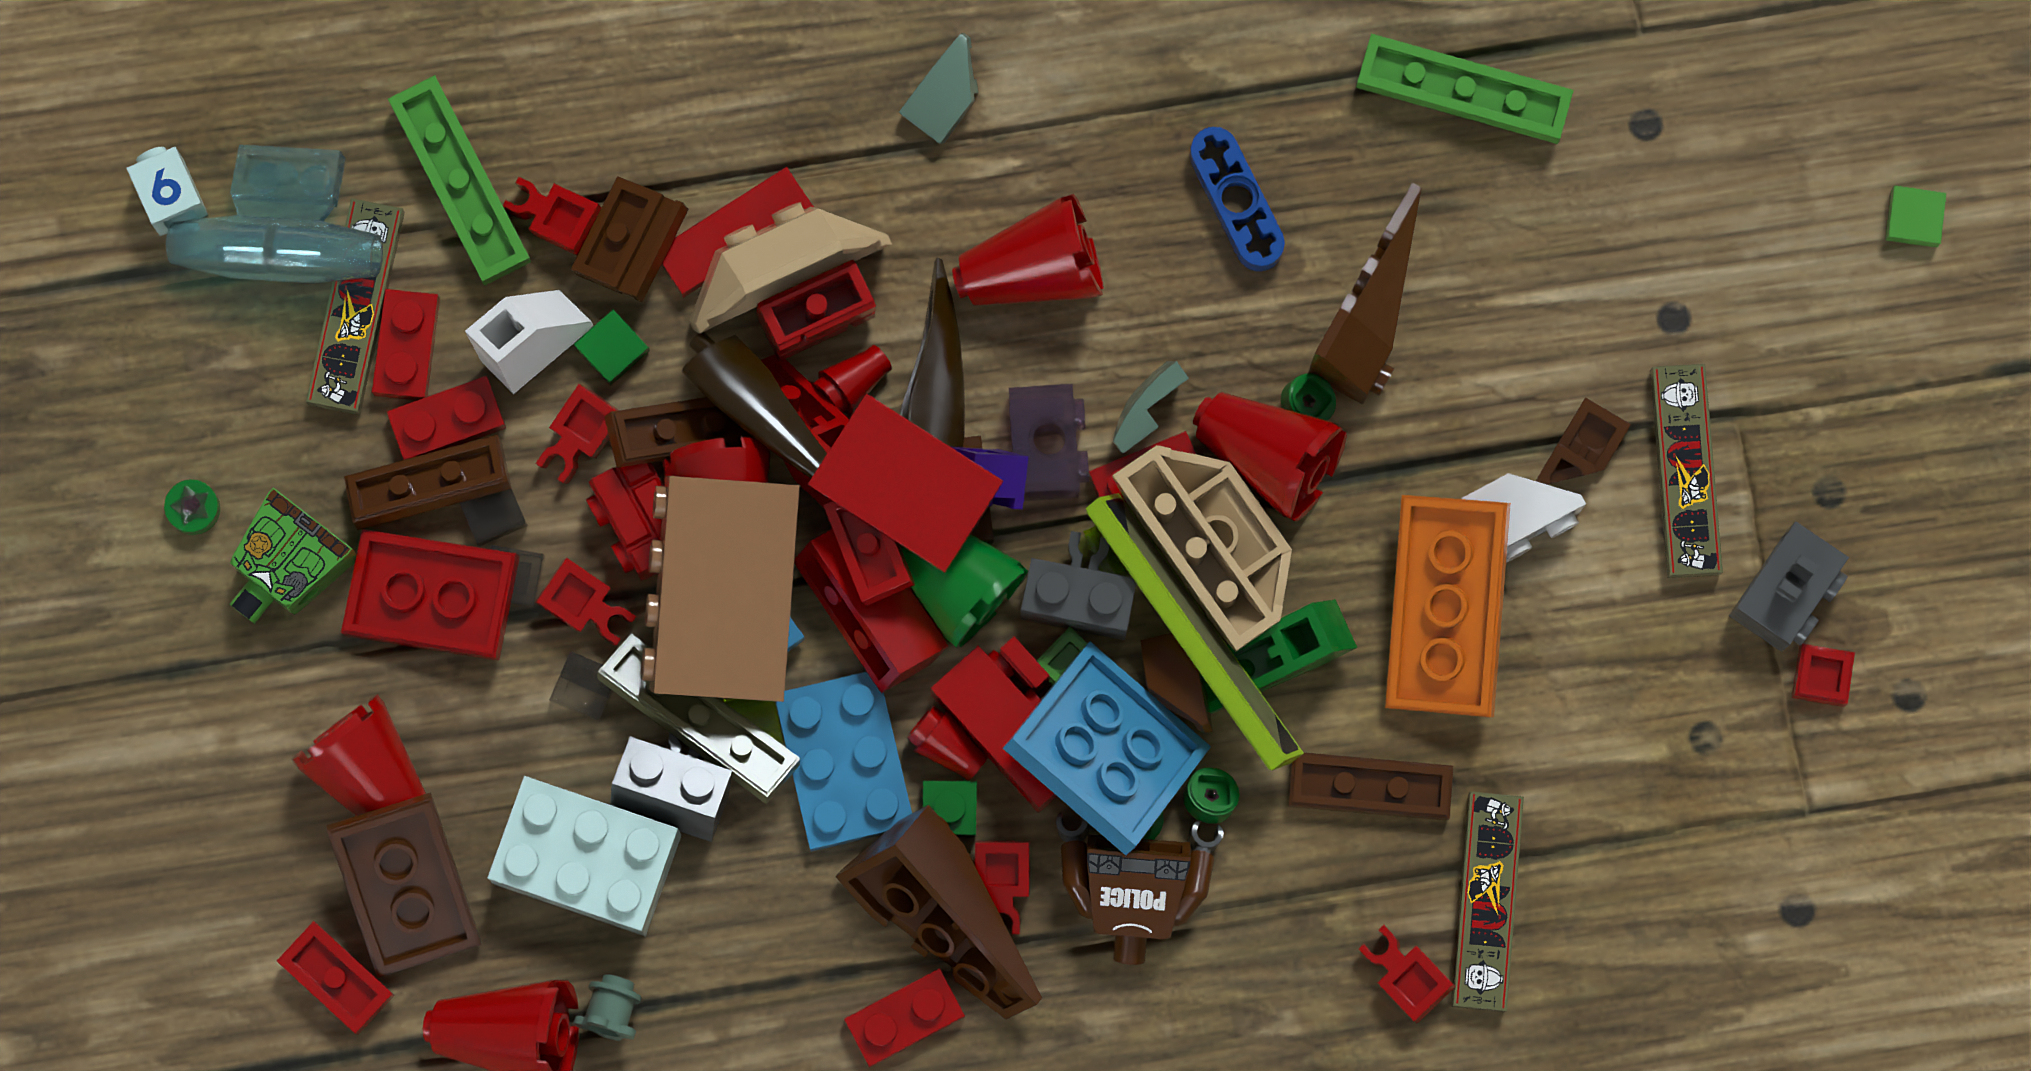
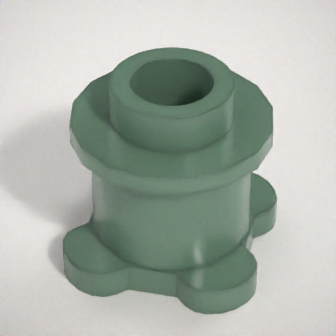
[573,975,642,1041]

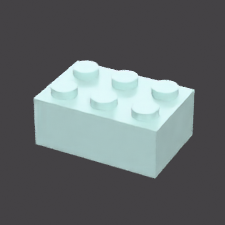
[488,776,681,936]

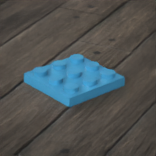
[1003,642,1211,855]

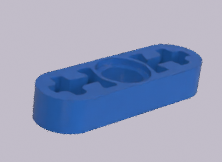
[1190,127,1285,271]

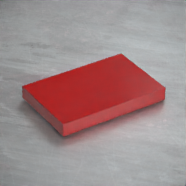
[808,393,1004,573]
[341,529,520,661]

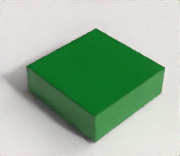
[574,309,650,386]

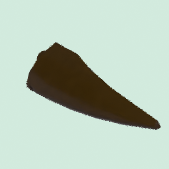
[899,258,965,447]
[682,332,827,479]

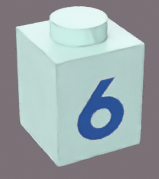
[127,147,208,236]

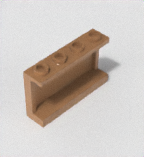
[641,476,799,702]

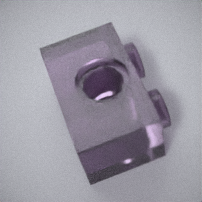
[1008,384,1089,501]

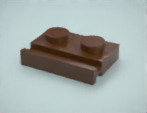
[571,176,689,302]

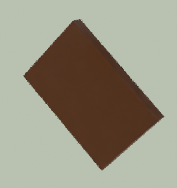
[327,792,481,978]

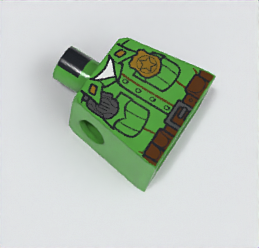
[229,488,357,624]

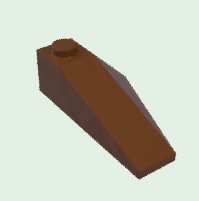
[1308,183,1422,405]
[835,805,1042,1019]

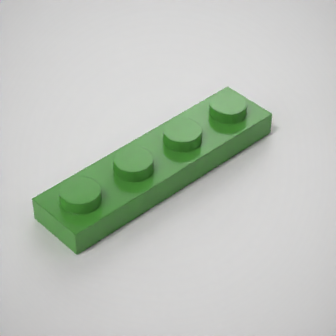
[1356,33,1574,144]
[388,75,531,286]

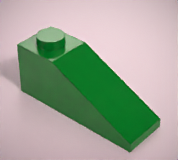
[1202,599,1357,714]

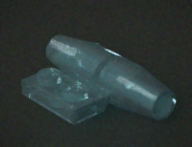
[166,144,383,284]

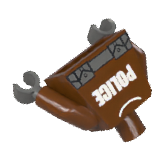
[1056,812,1223,965]

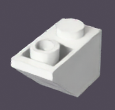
[465,290,594,394]
[1461,473,1586,563]

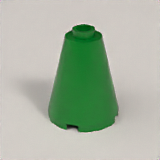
[900,534,1029,648]

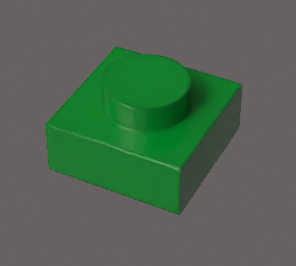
[923,781,977,837]

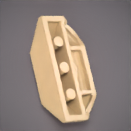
[689,202,892,333]
[1112,445,1292,652]

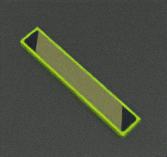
[1085,493,1304,771]

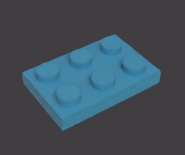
[776,672,912,852]

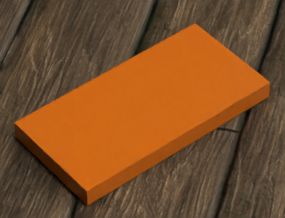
[1385,495,1511,717]

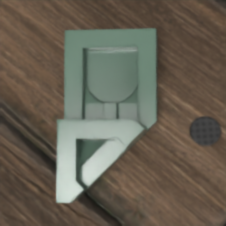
[899,33,979,144]
[1113,361,1189,454]

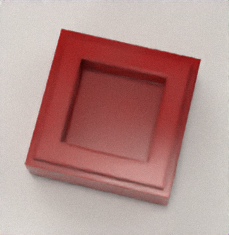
[1000,636,1050,694]
[1792,644,1855,707]

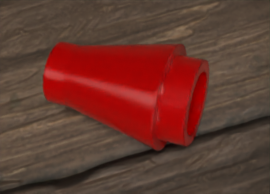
[812,345,892,414]
[906,705,988,781]

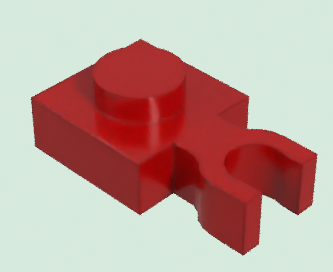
[503,177,601,256]
[535,384,618,484]
[535,557,637,646]
[975,841,1030,934]
[1359,925,1456,1024]

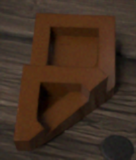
[1536,397,1631,485]
[1140,633,1213,733]

